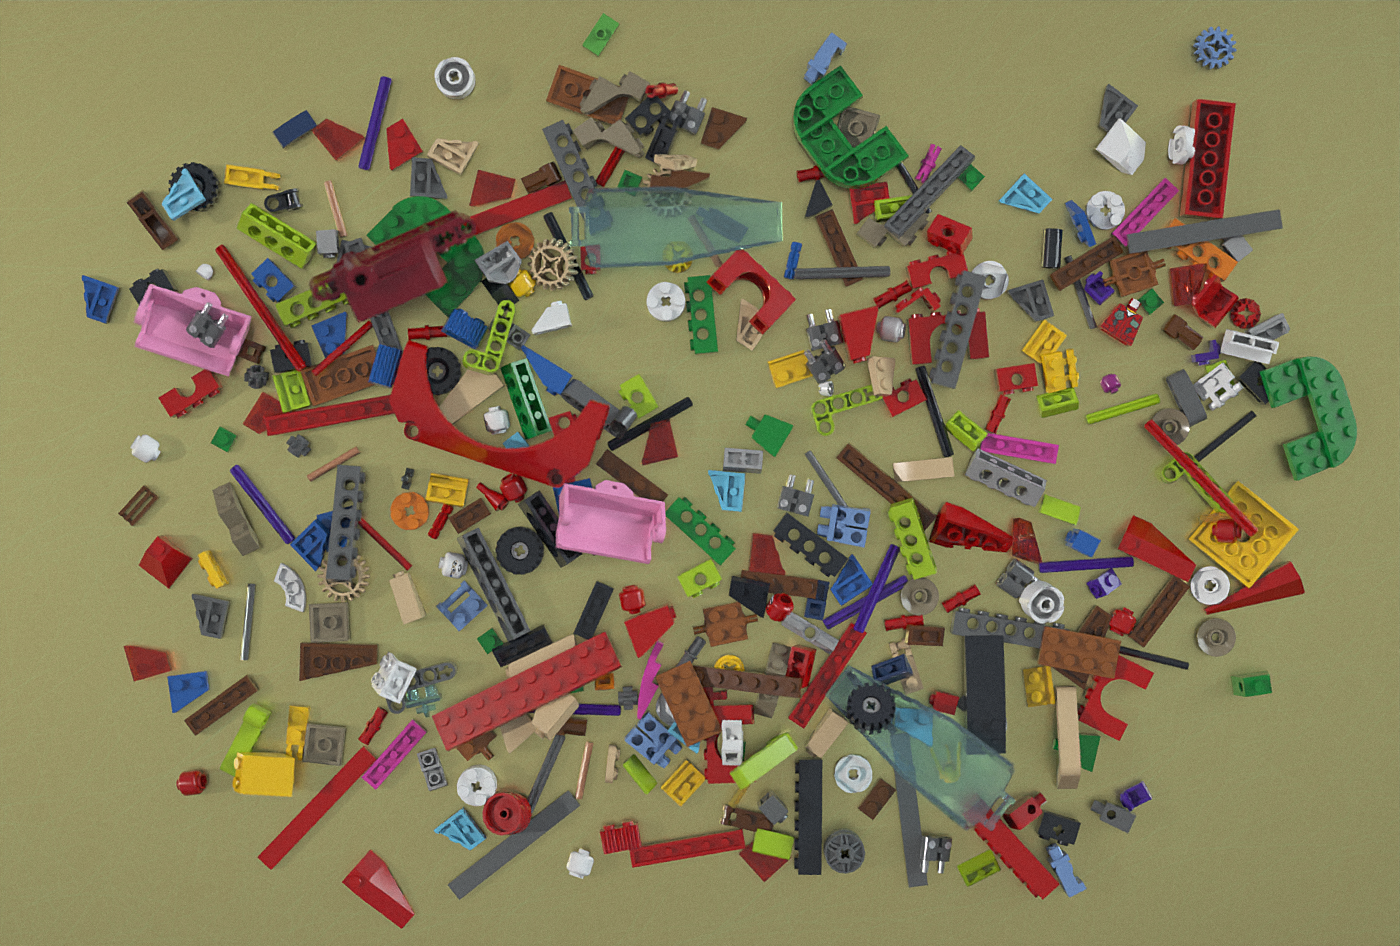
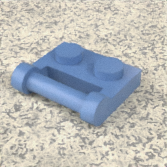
[436,580,488,631]

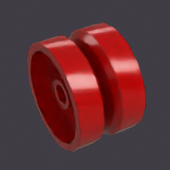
[482,792,532,836]

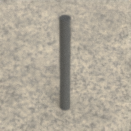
[1064,255,1097,330]
[804,450,848,506]
[240,583,256,660]

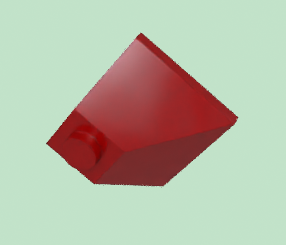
[138,535,193,589]

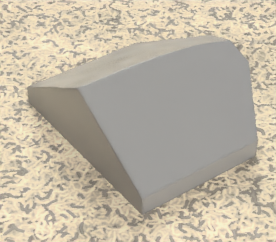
[475,241,522,284]

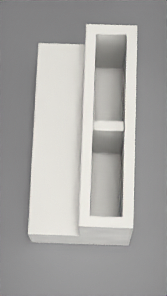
[1220,329,1279,364]

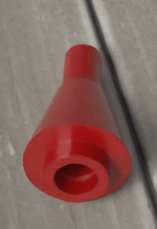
[476,482,509,512]

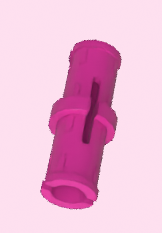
[915,144,942,183]

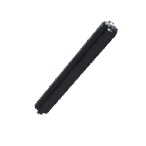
[543,212,593,300]
[915,366,954,457]
[607,397,693,451]

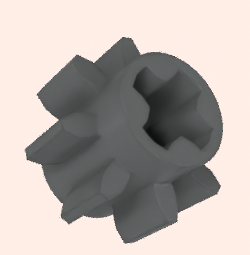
[244,365,269,389]
[286,434,311,458]
[618,686,638,710]

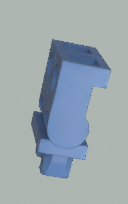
[804,32,847,85]
[817,504,871,548]
[624,710,682,768]
[1045,843,1087,898]

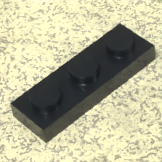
[573,581,614,640]
[492,625,553,667]

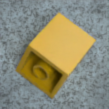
[232,752,295,797]

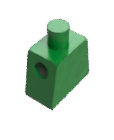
[745,414,794,457]
[1231,670,1272,697]
[1052,733,1101,772]

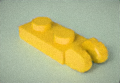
[224,164,280,191]
[286,705,310,761]

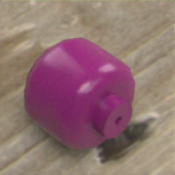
[1100,374,1121,394]

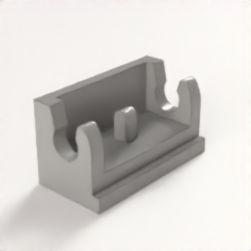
[1244,313,1290,340]
[723,448,763,474]

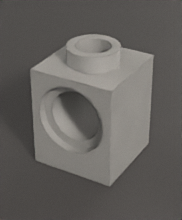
[316,229,340,258]
[1220,235,1253,262]

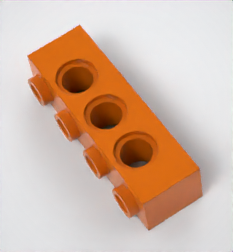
[1166,218,1238,282]

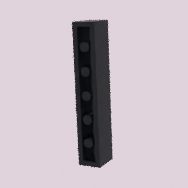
[794,757,823,875]

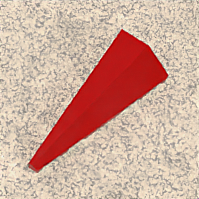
[1203,561,1305,615]

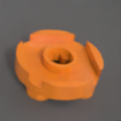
[496,222,534,260]
[390,492,429,530]

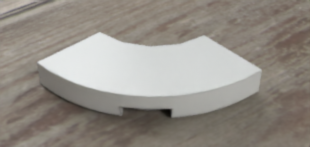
[274,563,307,612]

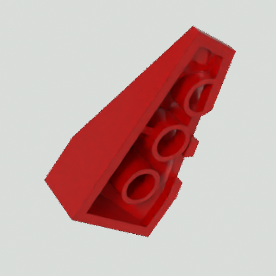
[929,502,1016,552]
[1117,515,1196,582]
[342,849,415,929]

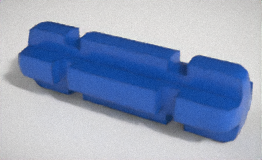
[784,242,802,280]

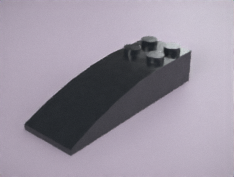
[964,635,1006,754]

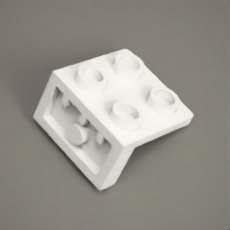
[371,652,417,704]

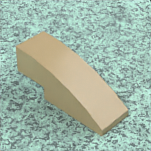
[893,457,954,482]

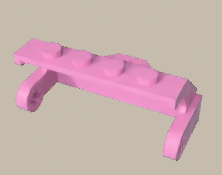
[134,284,252,376]
[556,480,666,564]

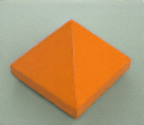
[595,673,614,691]

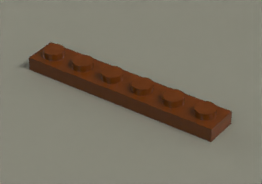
[836,443,937,531]
[693,665,802,698]

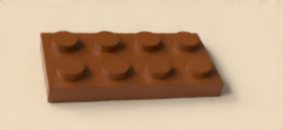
[546,65,629,125]
[301,345,376,406]
[1037,626,1121,679]
[655,661,722,747]

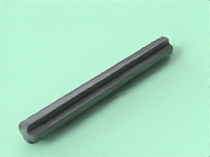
[795,266,890,279]
[527,735,565,813]

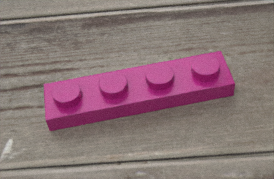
[1111,178,1179,247]
[980,433,1059,464]
[361,719,427,790]

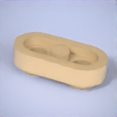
[605,744,620,783]

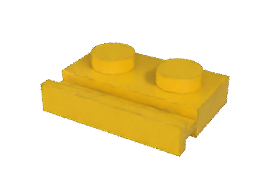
[1021,319,1067,366]
[768,350,813,388]
[425,473,469,508]
[198,550,229,589]
[1022,666,1055,707]
[660,759,705,807]

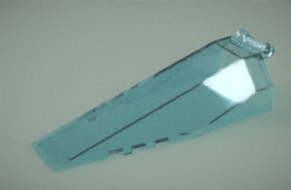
[569,186,782,268]
[825,666,1016,831]

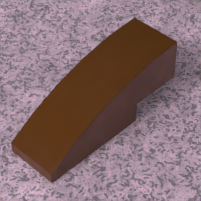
[649,170,710,193]
[127,189,178,250]

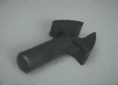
[401,468,414,490]

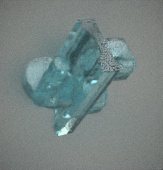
[405,684,442,718]

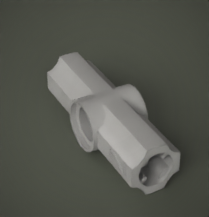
[781,612,839,654]

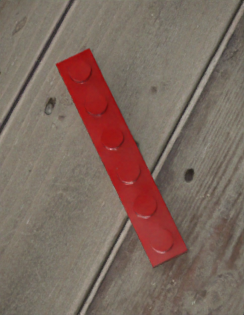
[788,622,867,729]
[629,829,746,868]

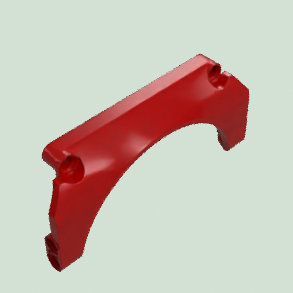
[389,340,610,488]

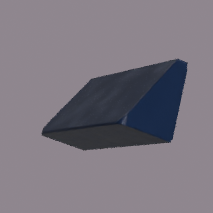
[871,654,913,686]

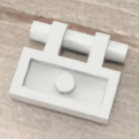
[1193,362,1243,411]

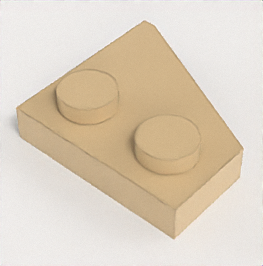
[427,139,479,176]
[654,154,697,171]
[736,299,762,351]
[867,356,895,396]

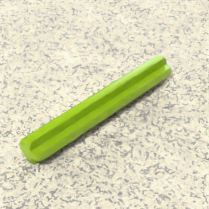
[1086,394,1160,424]

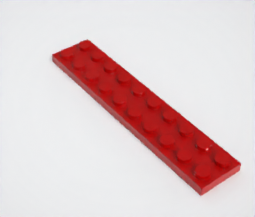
[432,632,622,752]

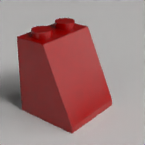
[837,305,878,364]
[624,603,677,658]

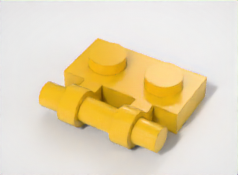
[1041,349,1079,393]

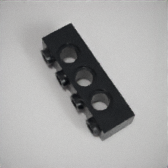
[518,490,582,568]
[773,512,848,577]

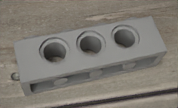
[965,448,1047,507]

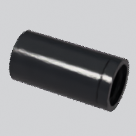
[1041,228,1063,269]

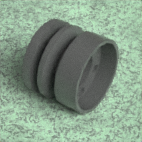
[823,828,865,874]

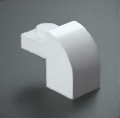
[722,720,743,765]

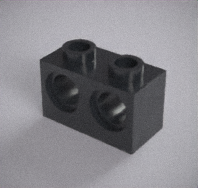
[625,97,669,138]

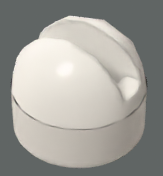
[196,264,213,280]
[818,381,834,396]

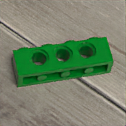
[684,275,718,355]
[500,358,552,440]
[665,497,736,566]

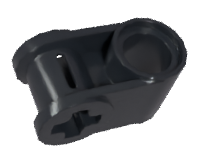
[264,188,303,214]

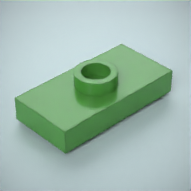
[582,13,619,57]

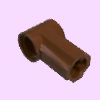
[521,162,562,194]
[1162,314,1203,351]
[556,717,587,736]

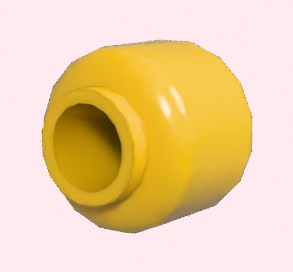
[508,268,536,297]

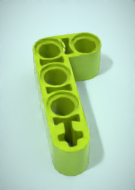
[462,300,515,375]
[811,385,882,436]
[1160,452,1233,515]
[220,703,271,777]
[730,732,798,790]

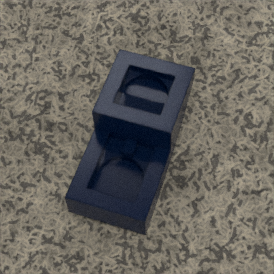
[272,110,317,148]
[804,578,830,621]

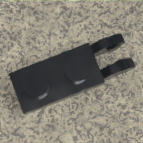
[645,110,683,166]

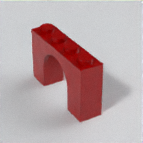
[707,247,796,335]
[907,308,989,365]
[1077,655,1154,741]
[704,705,756,784]

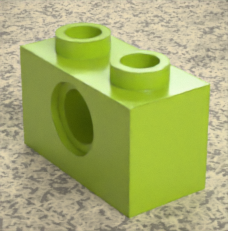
[618,374,659,419]
[677,559,722,598]

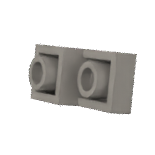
[488,316,530,350]
[417,748,448,791]

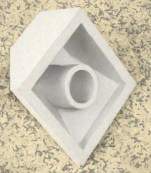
[1096,118,1146,175]
[532,301,572,336]

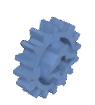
[1193,26,1237,69]

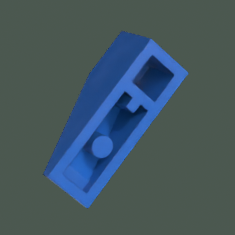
[521,345,573,396]

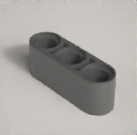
[1166,369,1207,427]

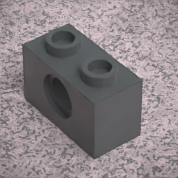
[757,790,788,825]

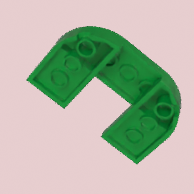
[793,65,909,189]
[366,196,485,317]
[1260,356,1357,481]

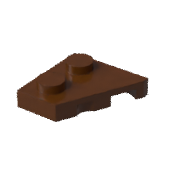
[701,107,747,150]

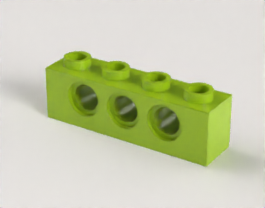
[236,203,317,269]
[275,284,349,329]
[888,498,937,580]

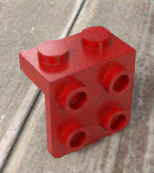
[1192,275,1239,329]
[893,287,941,315]

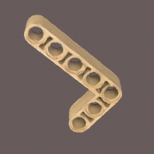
[1056,686,1081,789]

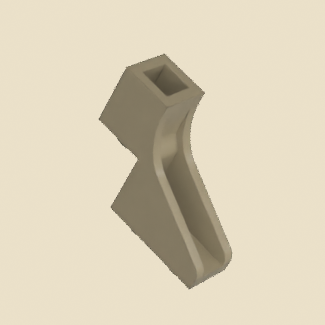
[579,71,650,115]
[572,117,645,158]
[856,212,929,248]
[212,482,260,556]
[753,643,791,719]

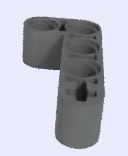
[561,379,637,439]
[386,661,458,714]

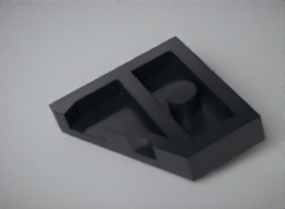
[729,576,770,618]

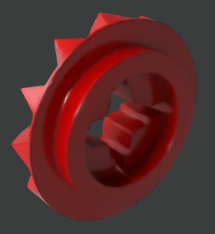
[1230,298,1262,329]

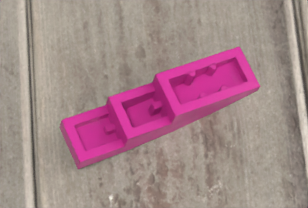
[637,640,664,720]

